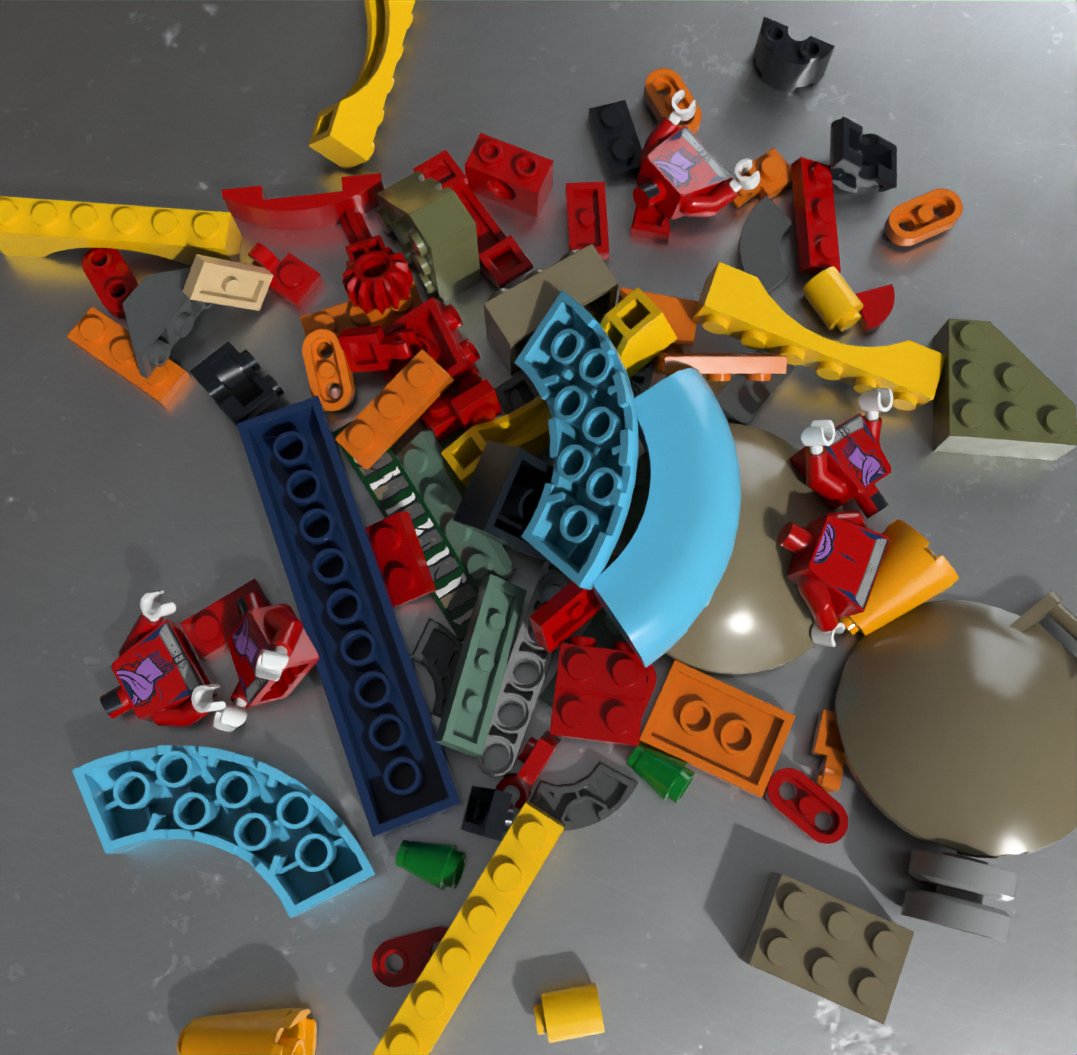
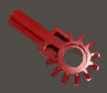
[340,209,413,315]

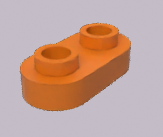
[644,68,702,135]
[885,188,963,246]
[302,329,355,411]

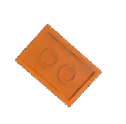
[639,660,796,798]

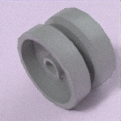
[901,850,1019,942]

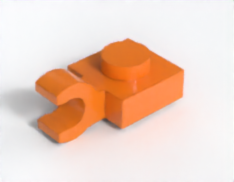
[731,148,792,209]
[811,709,847,794]

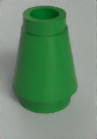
[626,742,696,803]
[396,840,466,890]

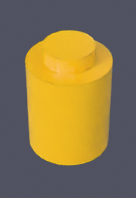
[802,267,863,331]
[533,983,605,1043]

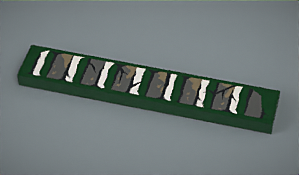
[333,421,479,642]

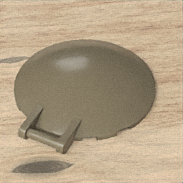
[607,423,844,675]
[835,590,1077,858]

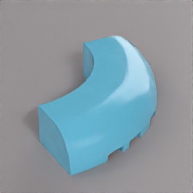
[514,290,639,590]
[592,368,741,668]
[72,745,376,918]

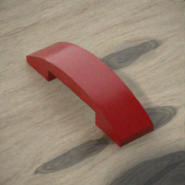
[413,150,533,289]
[222,173,384,230]

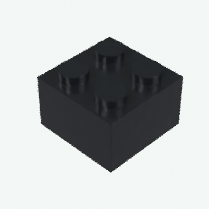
[453,440,553,561]

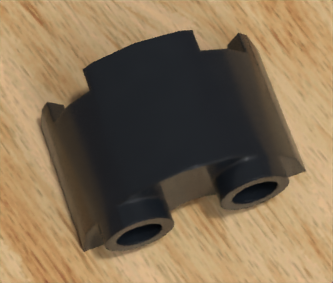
[753,17,835,93]
[830,116,897,193]
[189,341,284,426]

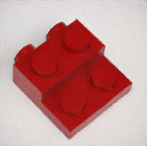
[381,297,480,391]
[549,636,649,747]

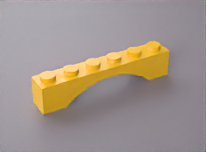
[308,0,415,170]
[0,196,242,266]
[692,262,946,411]
[441,287,677,487]
[372,801,565,1055]

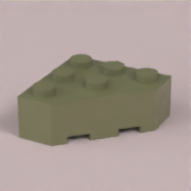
[376,171,481,303]
[933,318,1077,461]

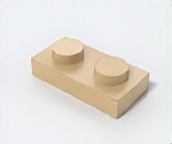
[182,254,274,311]

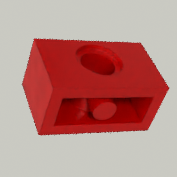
[464,133,554,218]

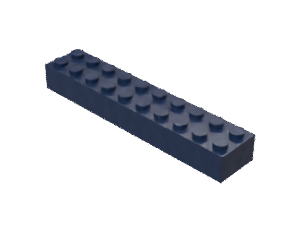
[237,396,464,837]

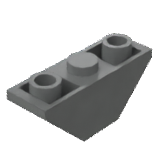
[122,268,213,379]

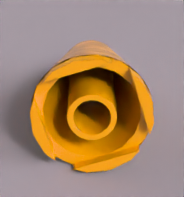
[838,519,959,636]
[177,1007,317,1055]

